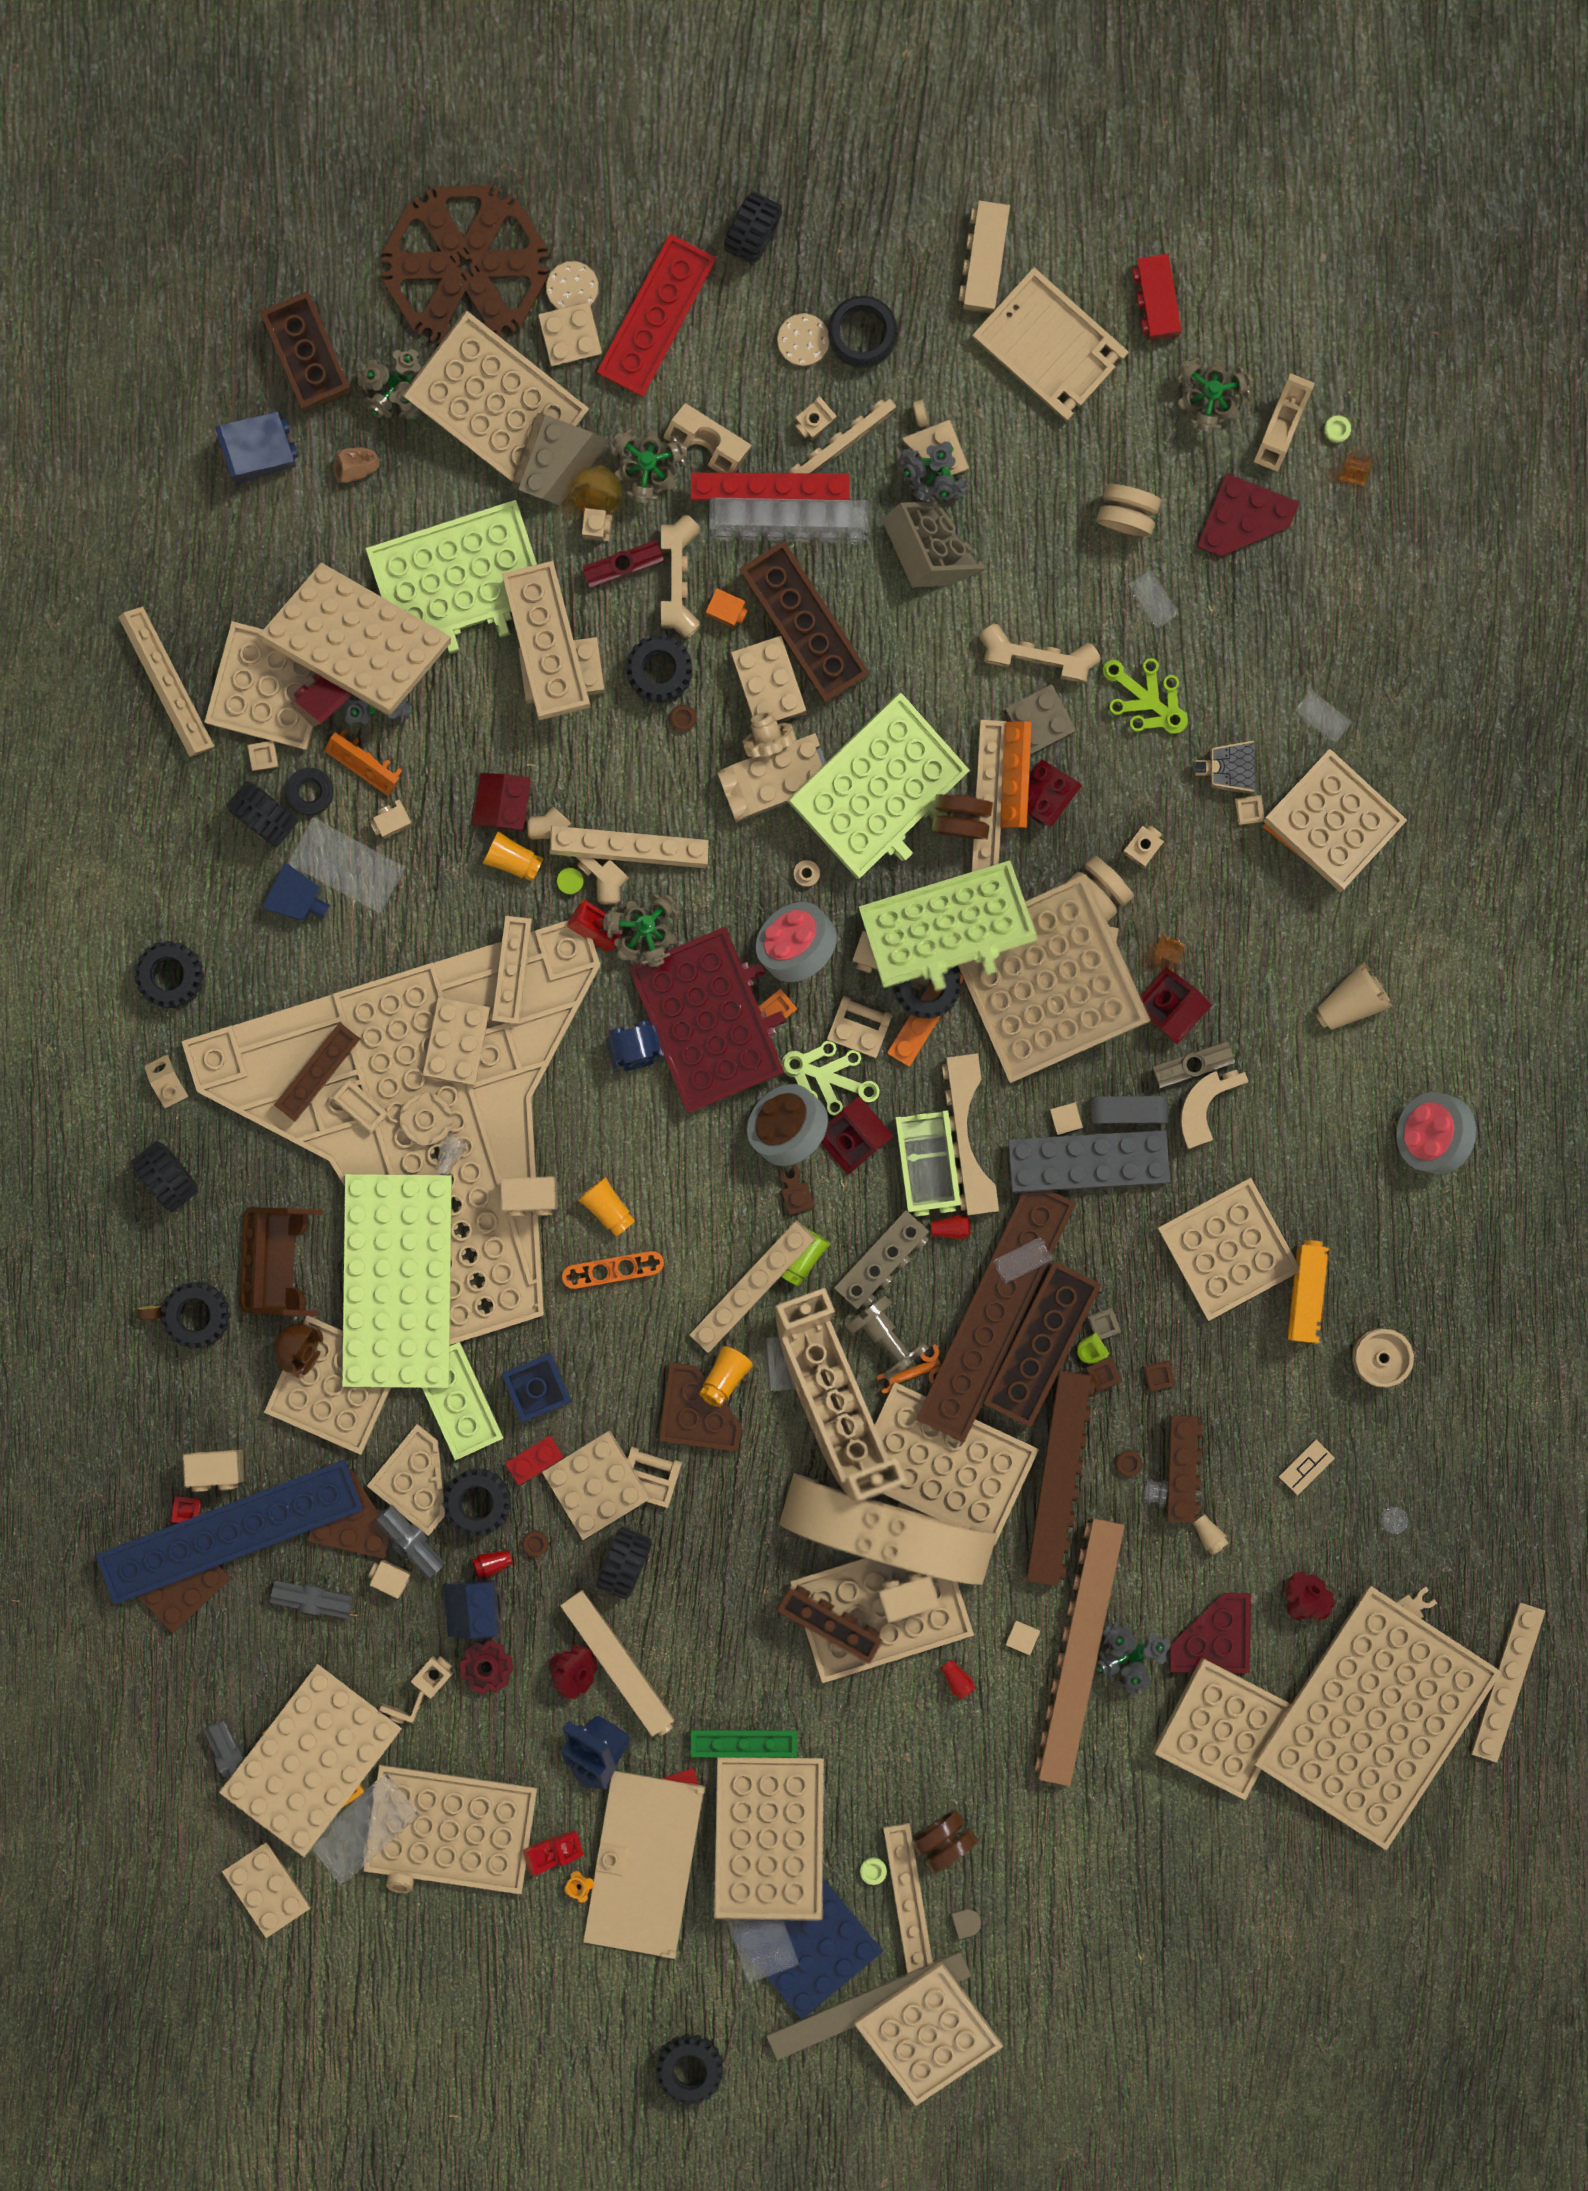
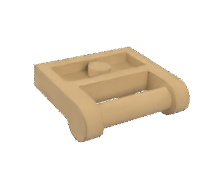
[827,996,893,1058]
[628,1447,682,1508]

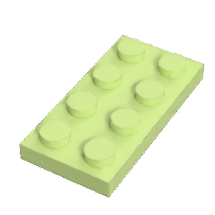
[422,1342,504,1460]

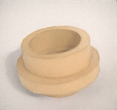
[794,860,820,887]

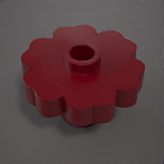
[1284,1571,1335,1621]
[459,1640,514,1694]
[549,1645,598,1699]

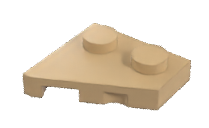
[903,420,969,476]

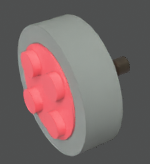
[756,902,837,982]
[1396,1092,1476,1174]

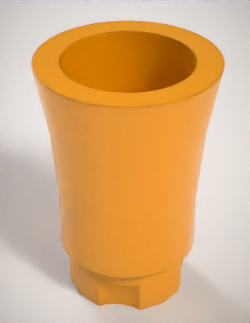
[483,831,543,882]
[578,1176,635,1236]
[699,1346,753,1408]

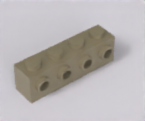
[834,1210,929,1310]

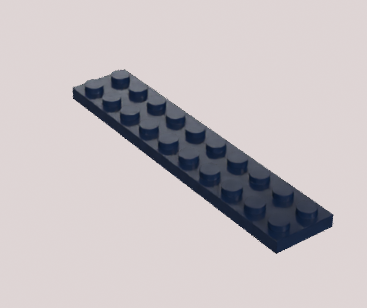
[96,1460,364,1605]

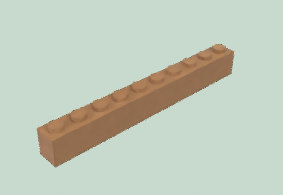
[1034,1517,1125,1786]

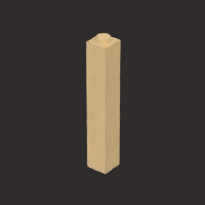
[561,1589,675,1737]

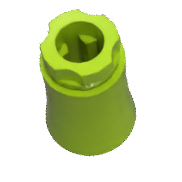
[781,1227,831,1286]

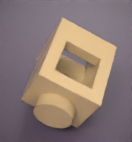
[795,396,837,441]
[582,508,612,542]
[369,799,413,839]
[1123,825,1164,869]
[411,1656,453,1699]

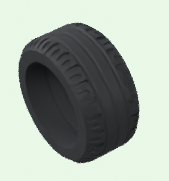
[828,295,897,368]

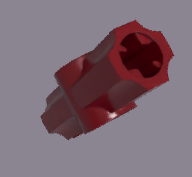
[582,540,665,588]

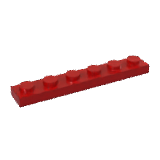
[691,473,850,502]

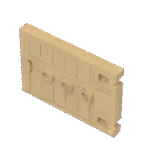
[972,268,1129,422]

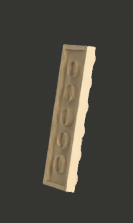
[502,561,591,720]

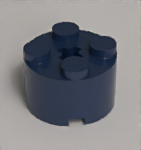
[605,1020,664,1072]

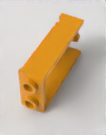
[1287,1240,1329,1343]

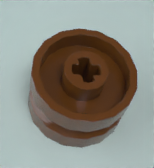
[931,794,993,840]
[910,1809,979,1874]

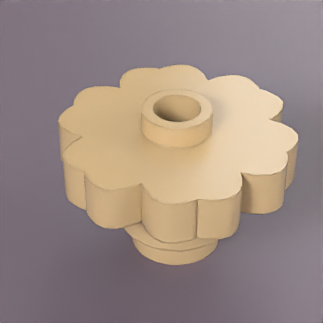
[743,712,796,758]

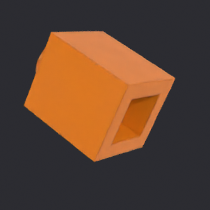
[706,588,748,628]

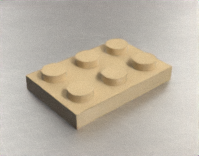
[423,997,491,1085]
[222,1841,311,1938]

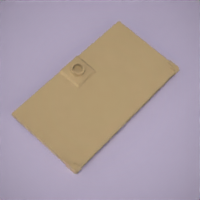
[583,1771,705,1959]

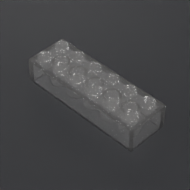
[709,498,869,544]

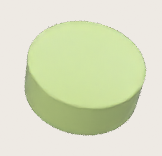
[1324,416,1351,443]
[860,1857,887,1885]

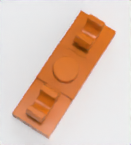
[325,729,402,797]

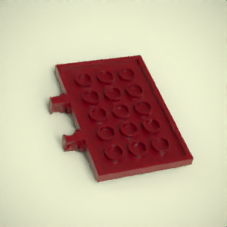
[628,926,787,1114]

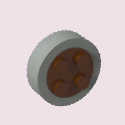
[747,1084,828,1166]

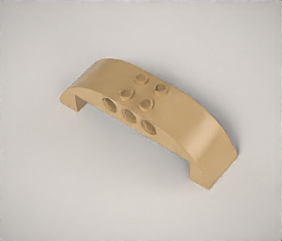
[775,1288,907,1502]
[779,1473,997,1585]

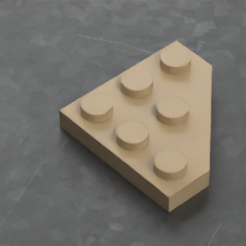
[367,1424,446,1536]

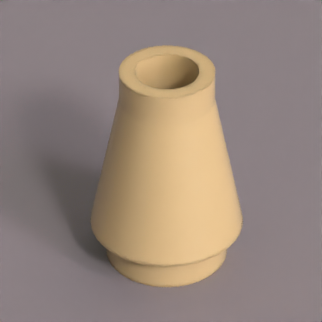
[1193,1515,1229,1556]

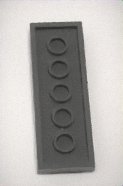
[1008,1130,1170,1193]

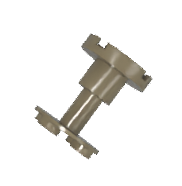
[845,1294,929,1380]

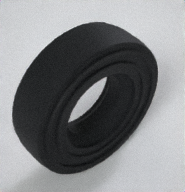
[286,767,334,815]

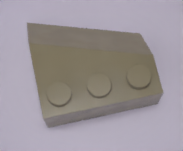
[511,413,610,506]
[882,502,986,587]

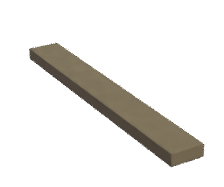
[766,1950,972,2060]

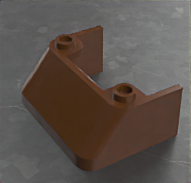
[239,1207,323,1316]

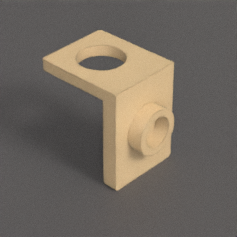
[144,1055,188,1108]
[379,1691,425,1724]

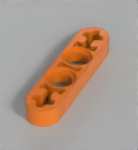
[562,1251,664,1289]

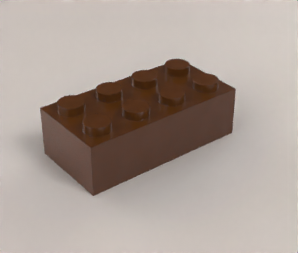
[260,291,352,413]

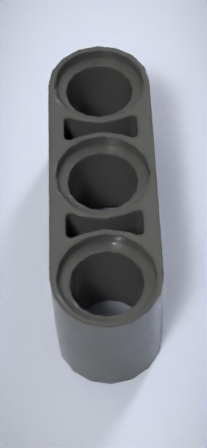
[1091,1096,1168,1124]

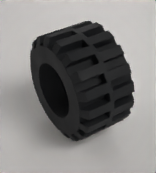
[724,191,782,265]
[626,634,693,704]
[226,781,298,847]
[134,941,204,1009]
[893,966,961,1019]
[131,1141,198,1212]
[161,1282,231,1348]
[443,1469,511,1536]
[596,1526,652,1600]
[656,2034,723,2106]

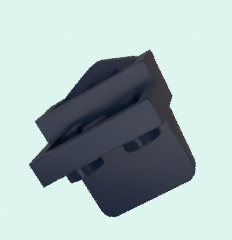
[560,1716,630,1789]

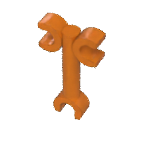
[877,1344,941,1393]

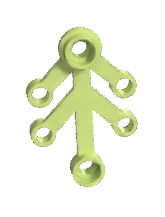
[782,1041,879,1116]

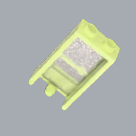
[895,1110,961,1217]

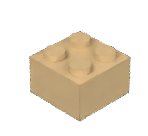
[501,1177,558,1217]
[183,1450,244,1491]
[879,1572,940,1623]

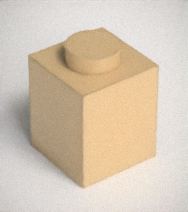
[368,1560,412,1599]

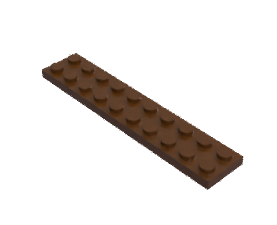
[916,1191,1076,1443]

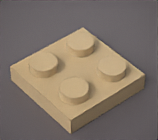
[538,302,602,366]

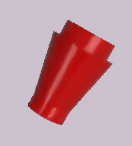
[931,1214,971,1240]
[472,1549,513,1579]
[940,1659,976,1701]

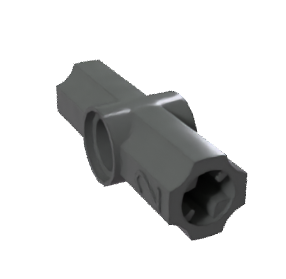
[374,1505,445,1579]
[270,1580,353,1619]
[203,1720,246,1781]

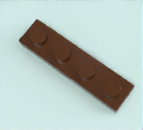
[274,1022,361,1122]

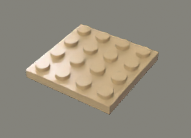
[204,621,315,750]
[1263,749,1407,893]
[1157,1178,1299,1321]
[264,1316,391,1455]
[1152,1657,1291,1800]
[854,1961,1003,2106]

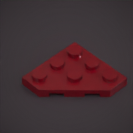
[1197,473,1300,557]
[1170,1592,1251,1673]

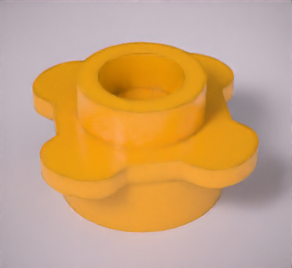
[564,1871,594,1903]

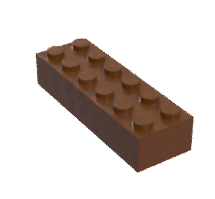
[740,540,870,705]
[983,1261,1102,1428]

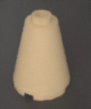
[1316,962,1392,1030]

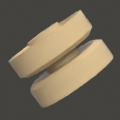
[1096,484,1162,537]
[1067,855,1134,922]
[1352,1329,1414,1387]

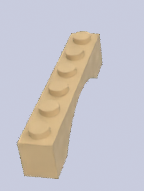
[942,1053,999,1215]

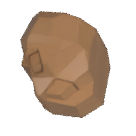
[333,447,380,483]

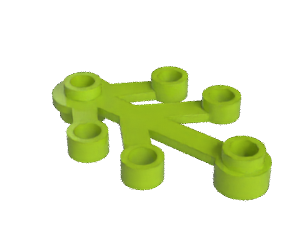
[1102,658,1188,734]

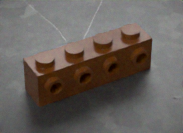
[1166,1415,1203,1523]
[777,1585,883,1664]

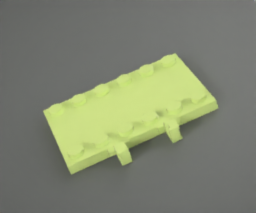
[366,500,537,654]
[787,693,970,878]
[859,860,1037,991]

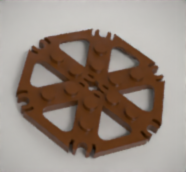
[381,185,550,345]

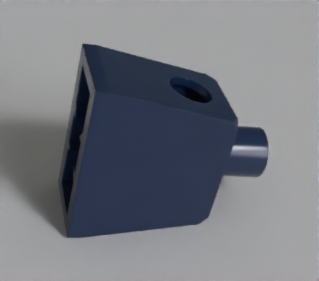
[263,863,330,922]

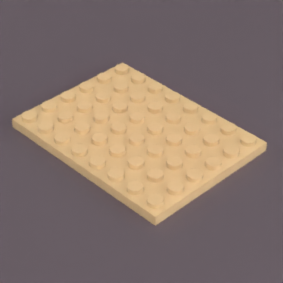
[1253,1585,1502,1851]

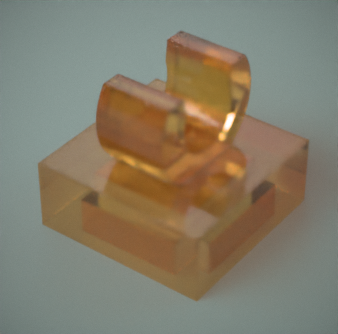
[1340,452,1373,486]
[1154,935,1185,970]

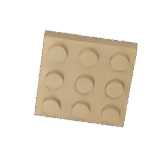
[542,1431,651,1540]

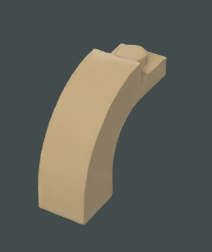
[1254,373,1315,472]
[1180,1069,1248,1150]

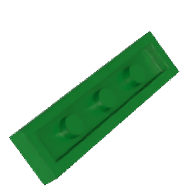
[691,1730,797,1758]

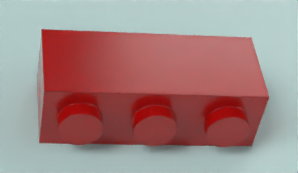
[1132,254,1182,341]

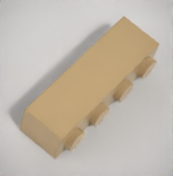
[959,201,1010,313]

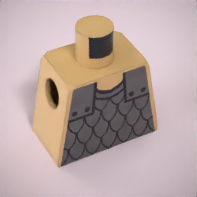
[1194,741,1255,794]

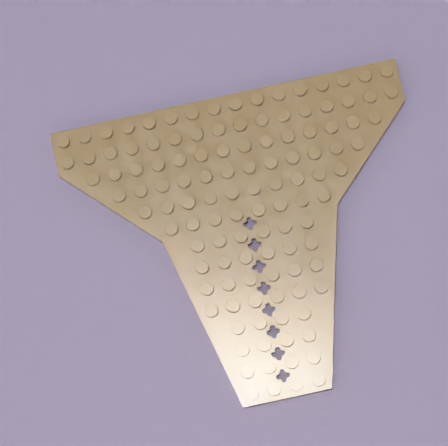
[181,920,601,1345]

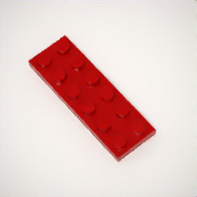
[597,234,717,398]

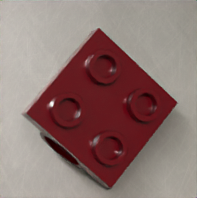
[1027,759,1082,828]

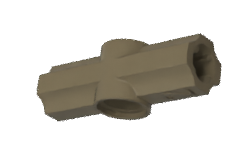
[1152,1041,1235,1089]

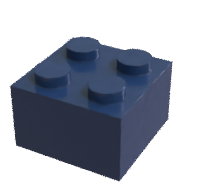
[501,1353,572,1422]

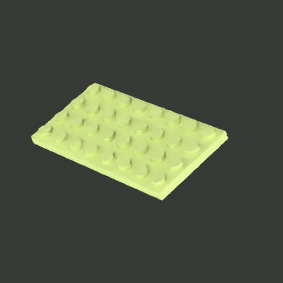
[342,1174,452,1388]

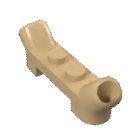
[661,515,700,638]
[979,624,1101,683]
[528,807,629,905]

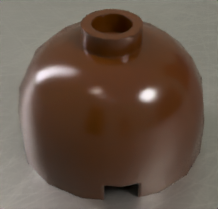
[273,1323,323,1378]

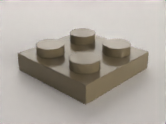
[1005,684,1076,755]

